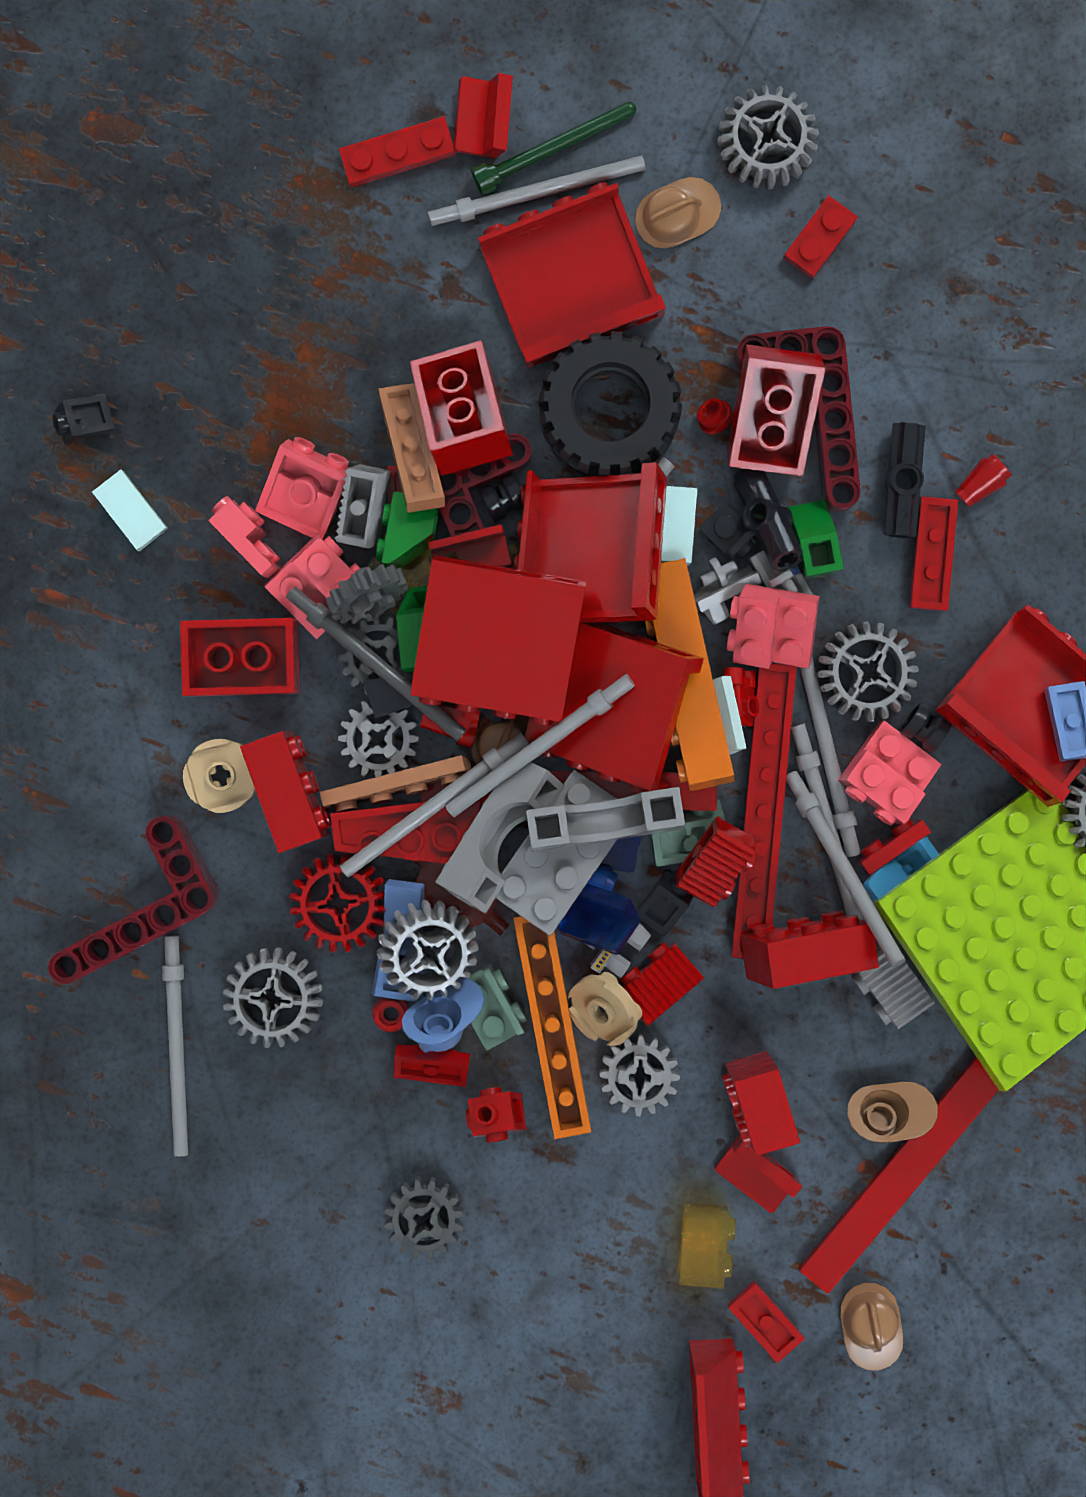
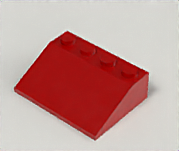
[689,1338,750,1497]

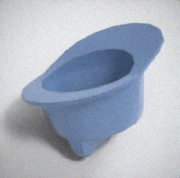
[402,978,484,1053]

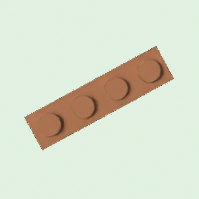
[379,383,445,513]
[320,755,472,812]

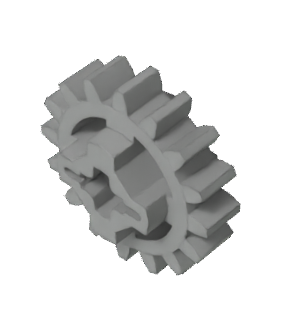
[338,701,420,777]
[599,1034,680,1116]

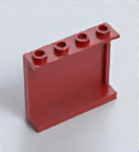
[478,182,666,369]
[514,462,667,623]
[410,555,586,725]
[935,604,1086,807]
[525,622,704,793]

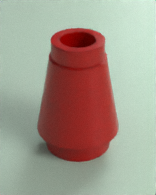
[955,453,1012,508]

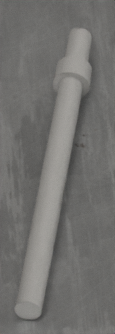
[428,155,646,226]
[800,658,861,857]
[446,674,635,817]
[791,723,864,920]
[340,732,529,878]
[786,771,905,967]
[161,935,188,1157]

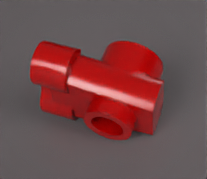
[723,667,760,727]
[420,703,481,749]

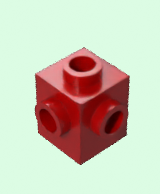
[466,1087,527,1143]

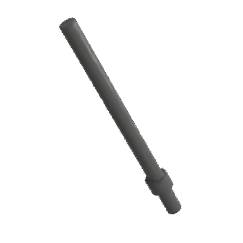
[286,586,467,742]

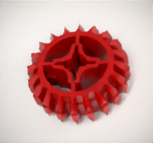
[289,853,386,953]

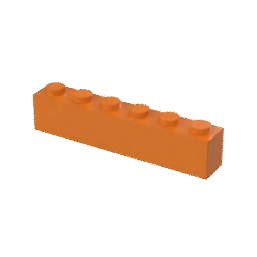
[645,558,735,791]
[513,913,591,1139]

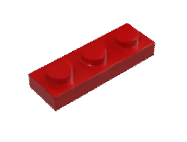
[339,116,456,188]
[909,496,958,612]

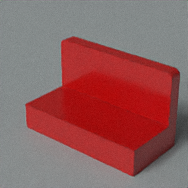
[453,73,513,159]
[428,525,512,567]
[715,1134,803,1213]

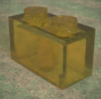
[677,1202,736,1289]

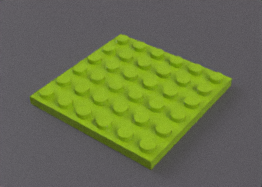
[873,789,1086,1092]

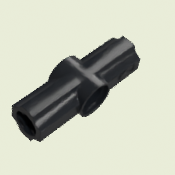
[883,422,926,538]
[734,468,803,572]

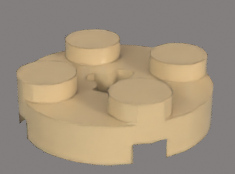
[183,739,256,813]
[568,972,642,1046]

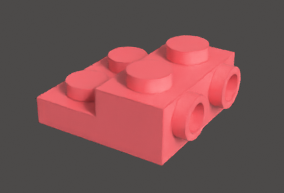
[255,437,349,540]
[208,496,280,579]
[264,534,361,639]
[727,584,820,669]
[838,720,942,826]

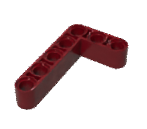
[734,326,861,513]
[437,433,532,537]
[48,815,219,984]

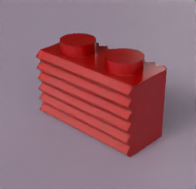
[675,816,757,908]
[619,941,704,1026]

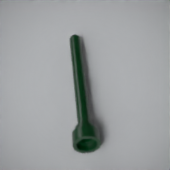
[470,102,637,196]

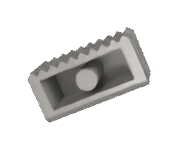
[335,464,391,548]
[851,945,935,1029]

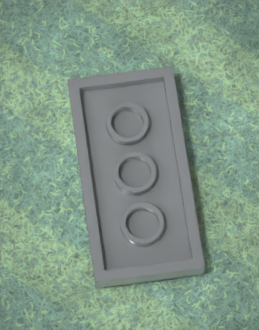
[496,770,617,936]

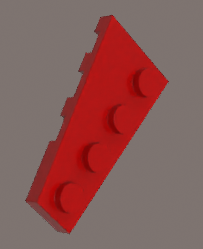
[330,799,481,864]

